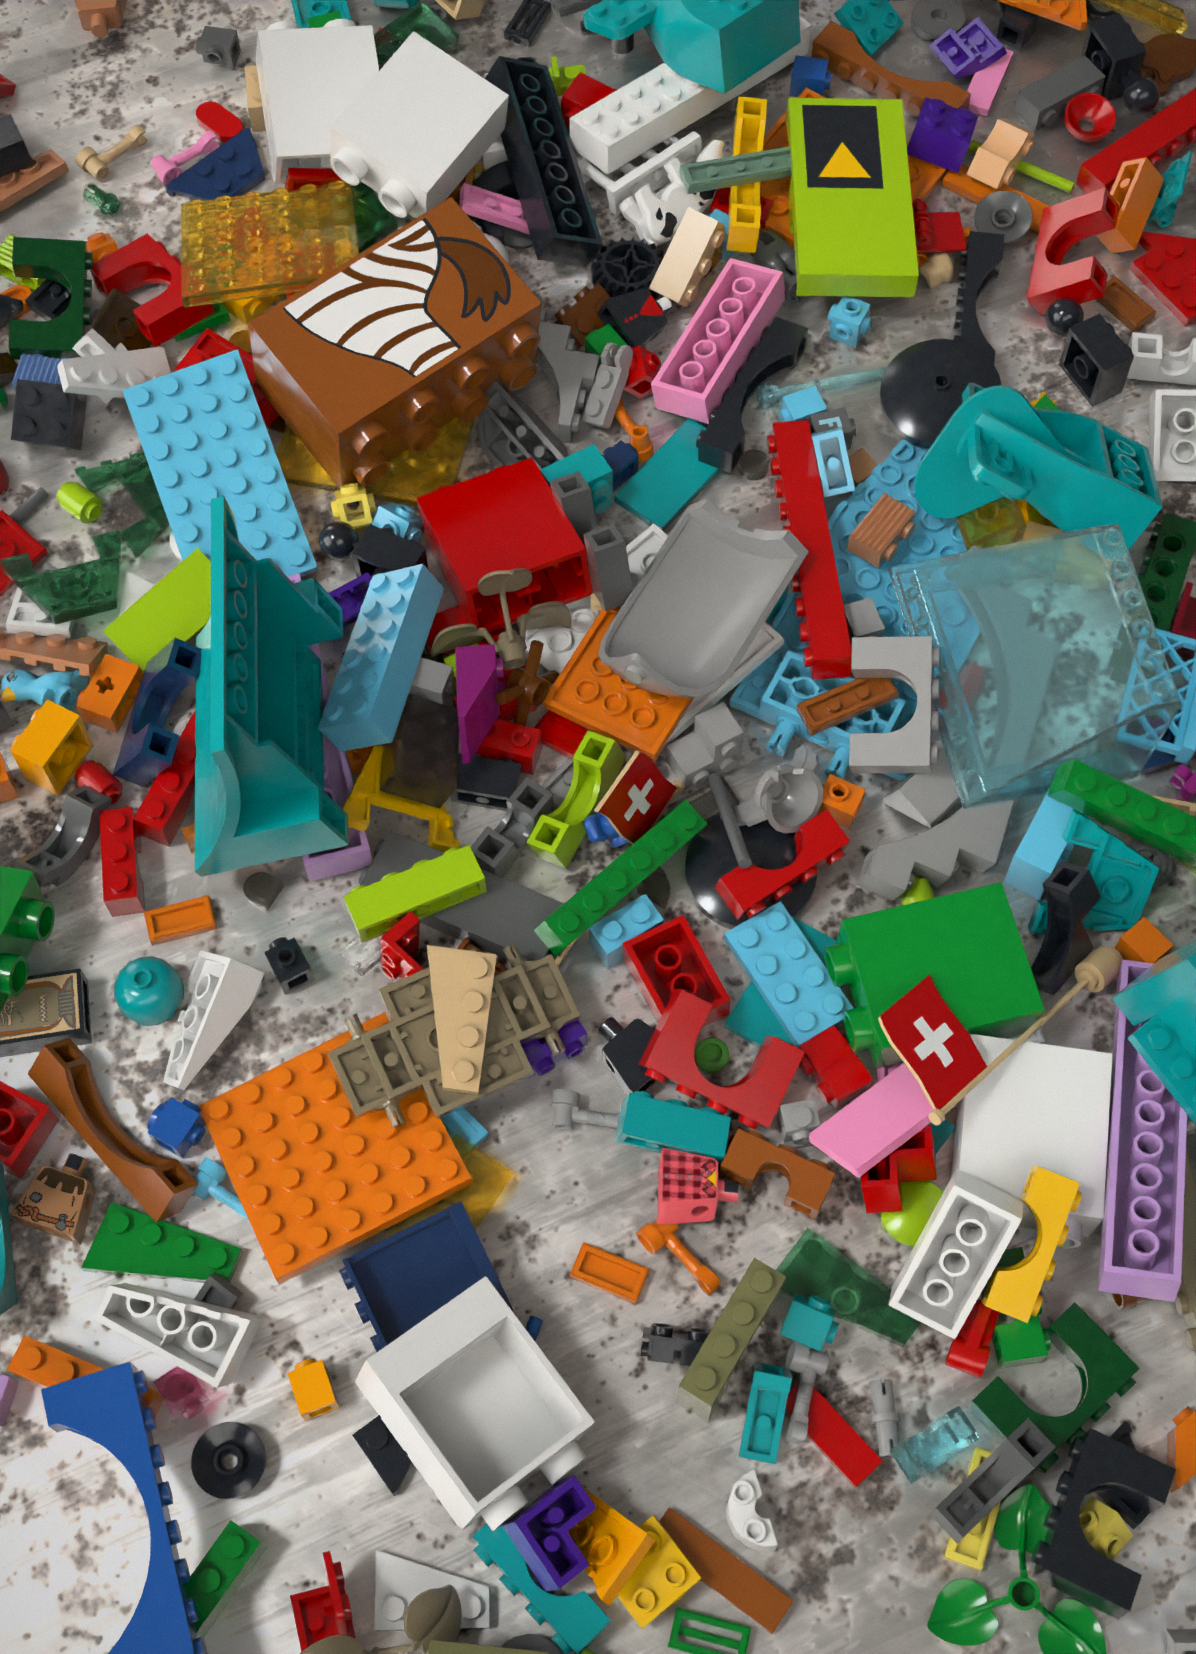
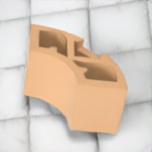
[966,119,1035,189]

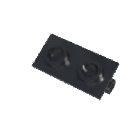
[640,1323,710,1366]

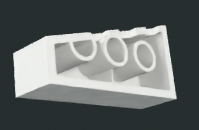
[93,1283,264,1388]

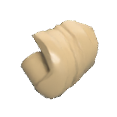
[918,252,953,289]

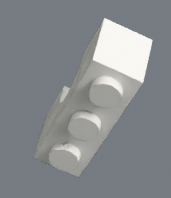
[1127,332,1196,385]

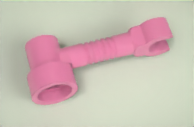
[151,131,220,185]

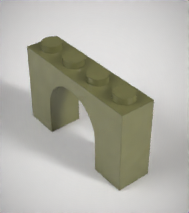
[676,1257,786,1422]

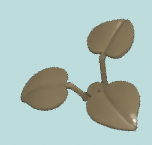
[431,568,572,670]
[300,1584,462,1654]

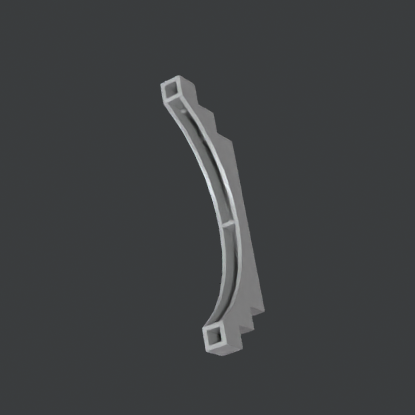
[857,545,1060,900]

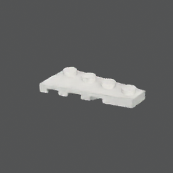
[57,346,171,398]

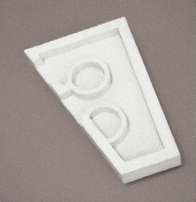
[374,1550,490,1632]

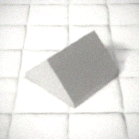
[882,748,975,828]

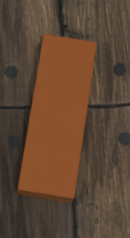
[796,678,899,736]

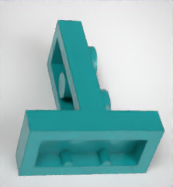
[739,1362,792,1464]

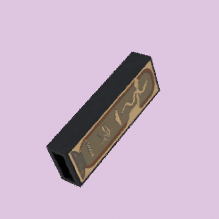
[0,968,92,1057]

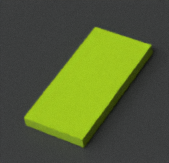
[103,548,211,673]

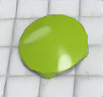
[880,1181,943,1247]

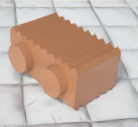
[847,493,916,568]

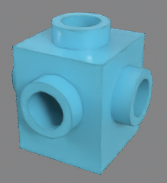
[827,296,872,348]
[372,503,422,542]

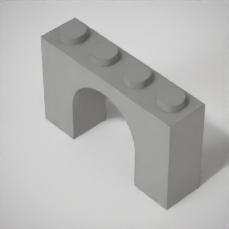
[849,636,940,773]

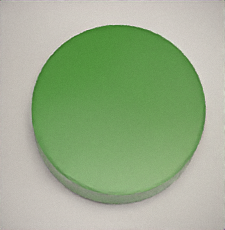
[694,1037,729,1074]

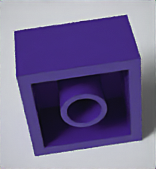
[907,97,978,173]

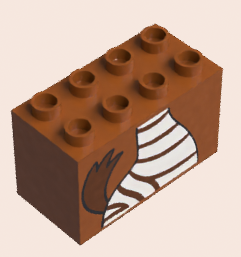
[248,197,542,489]

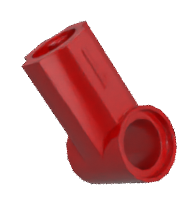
[945,1300,999,1379]

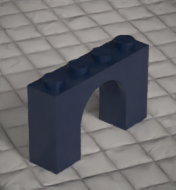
[113,638,202,787]

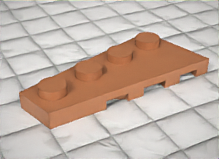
[0,629,108,677]

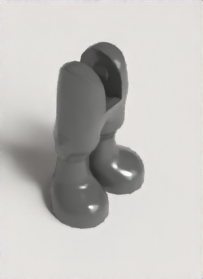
[750,229,805,304]

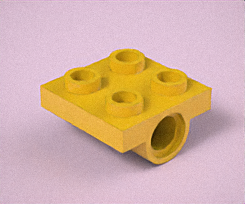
[617,1515,703,1629]

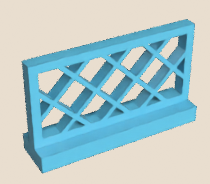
[1114,625,1196,765]

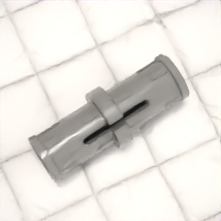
[869,1379,903,1459]

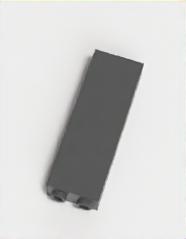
[359,830,564,962]

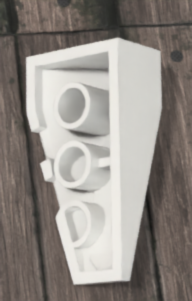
[163,950,264,1090]

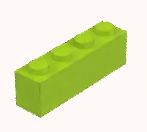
[343,845,487,943]

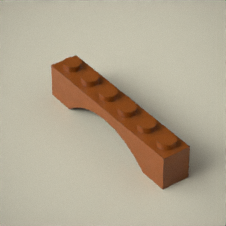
[811,21,971,118]
[28,1038,199,1223]

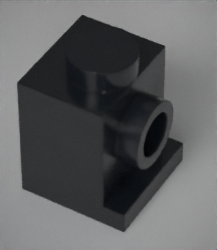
[264,937,315,995]

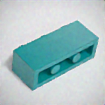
[615,1091,731,1163]

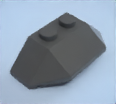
[478,380,568,470]

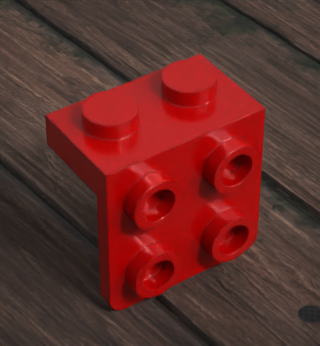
[290,1551,356,1652]

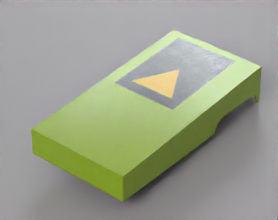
[785,98,919,297]

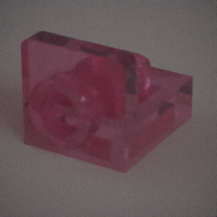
[153,1366,210,1421]

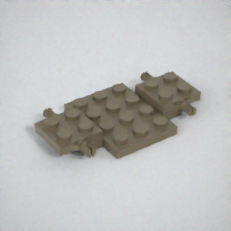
[328,944,581,1128]

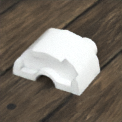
[726,1470,778,1552]

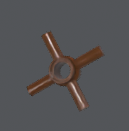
[495,640,559,726]

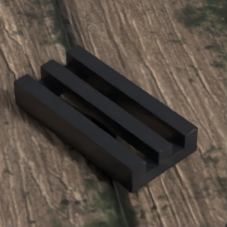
[504,0,551,47]

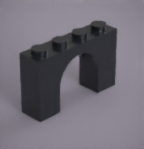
[1031,1428,1176,1620]

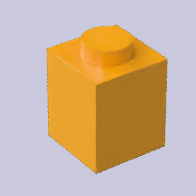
[287,1358,340,1422]

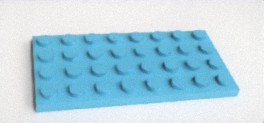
[122,349,319,577]

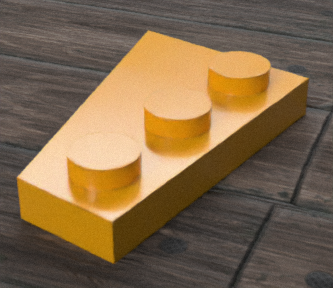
[567,1486,656,1606]

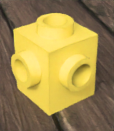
[330,483,376,530]
[1079,1497,1133,1560]

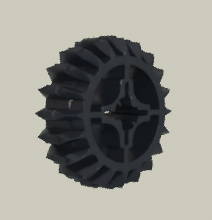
[591,236,664,300]

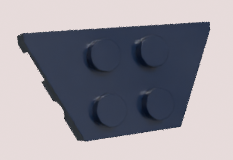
[165,127,266,210]

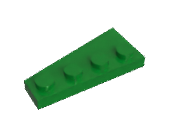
[81,1202,243,1283]

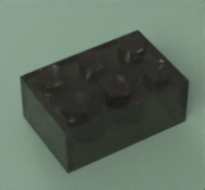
[380,694,459,809]

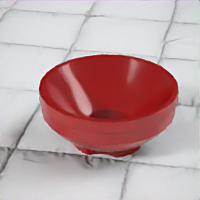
[1064,92,1116,142]

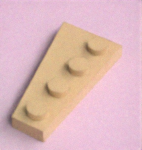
[427,945,497,1095]

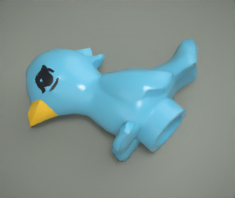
[0,669,89,711]

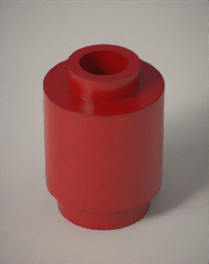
[75,760,123,806]

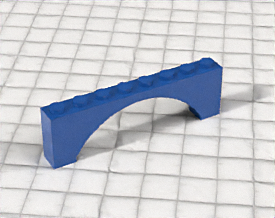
[41,1362,208,1654]

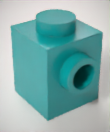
[780,1294,840,1352]

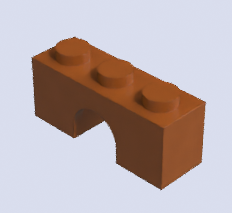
[719,1128,836,1220]

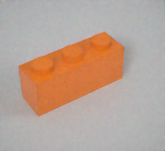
[1096,157,1164,253]

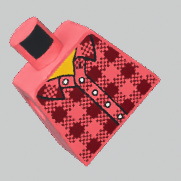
[657,1148,739,1224]

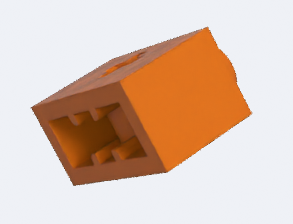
[76,654,143,733]

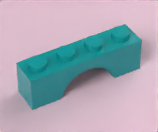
[472,1523,611,1654]

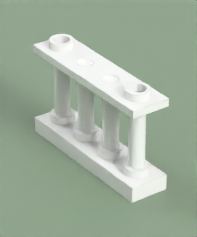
[576,131,702,215]

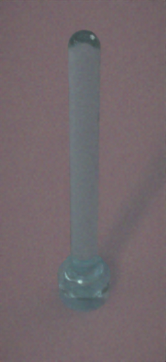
[756,367,887,409]

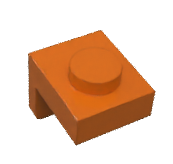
[86,232,118,263]

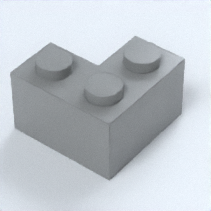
[666,702,744,790]

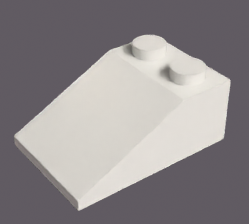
[1149,389,1196,482]

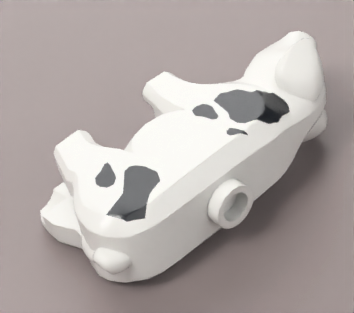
[619,140,724,247]

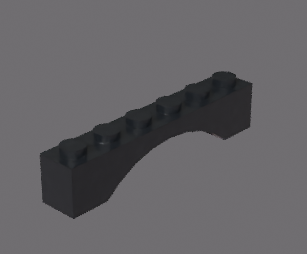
[953,231,1005,364]
[696,317,808,473]

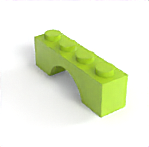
[526,730,627,869]

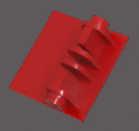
[912,199,966,253]

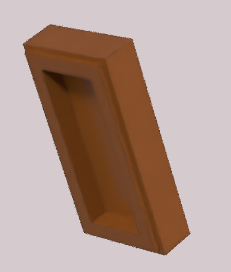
[1095,276,1157,332]

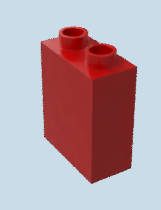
[416,457,593,632]

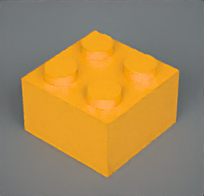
[10,699,94,796]

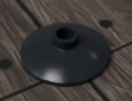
[191,1422,266,1499]

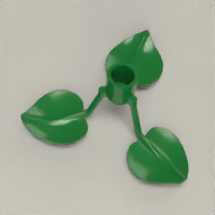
[927,1484,1106,1654]

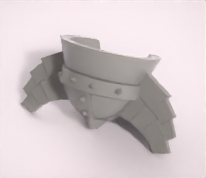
[720,745,824,834]

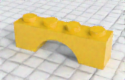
[981,1164,1082,1323]

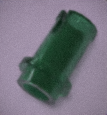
[83,184,120,215]

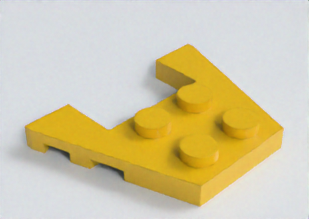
[342,745,461,852]

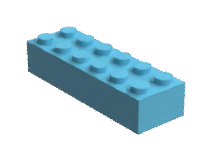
[318,564,444,751]

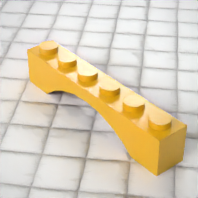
[726,96,767,253]

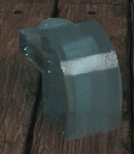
[890,1406,981,1484]

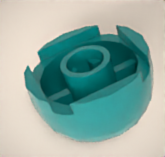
[114,956,184,1026]

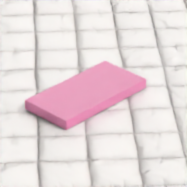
[809,1063,933,1178]

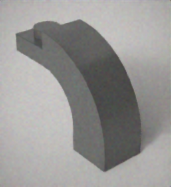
[14,785,112,887]
[930,1418,1056,1543]

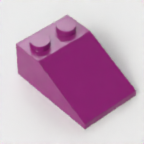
[455,645,505,764]

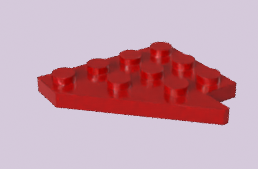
[1130,231,1196,327]

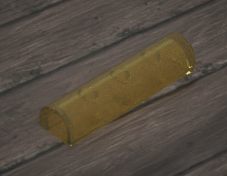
[1090,0,1188,36]

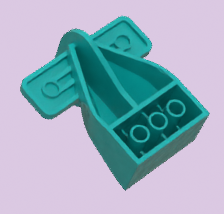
[583,0,801,94]
[914,383,1163,565]

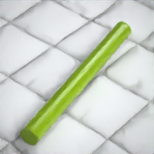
[968,140,1075,194]

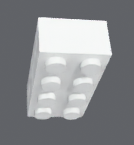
[888,1168,1023,1339]

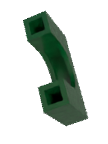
[9,237,93,360]
[967,1302,1140,1475]

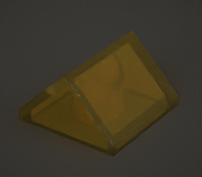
[956,496,1027,552]

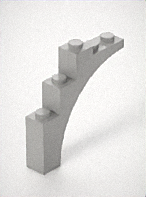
[535,297,600,443]

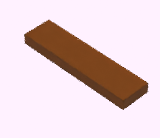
[660,1507,794,1635]

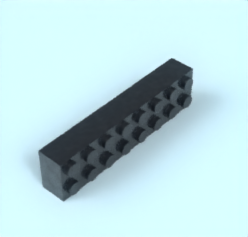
[485,56,603,267]

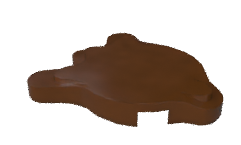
[1139,34,1196,97]

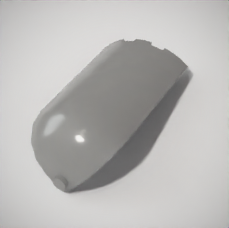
[598,499,809,698]

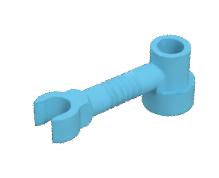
[193,1157,249,1221]

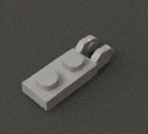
[581,342,634,429]

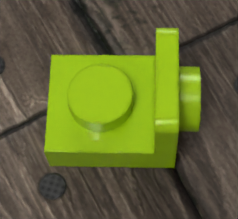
[548,56,586,96]

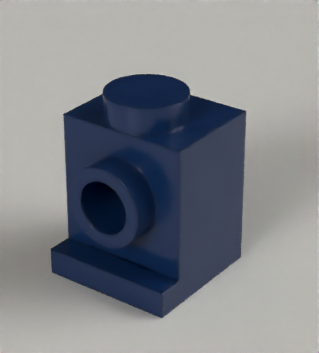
[602,440,638,492]

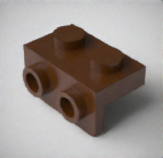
[554,283,611,349]

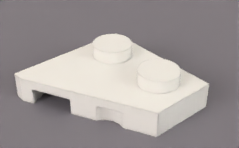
[6,581,77,638]

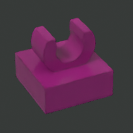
[1169,764,1196,802]

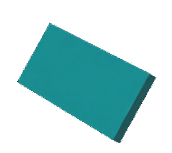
[614,418,721,532]
[724,916,836,1048]

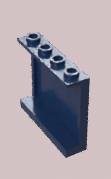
[339,1201,517,1352]

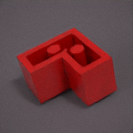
[861,1125,937,1214]

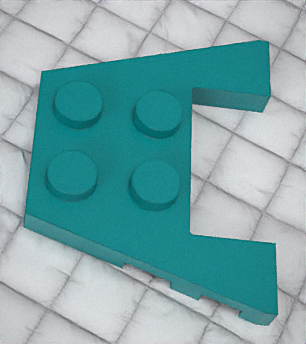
[1028,809,1160,933]

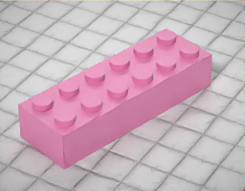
[651,258,785,424]

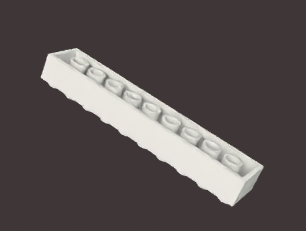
[570,17,812,175]

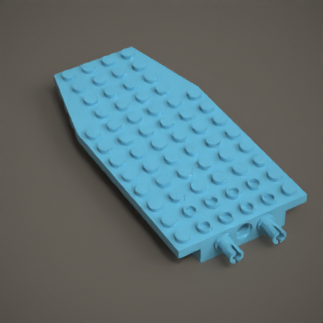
[730,439,1018,781]

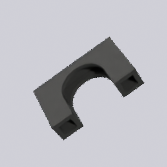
[550,471,633,611]

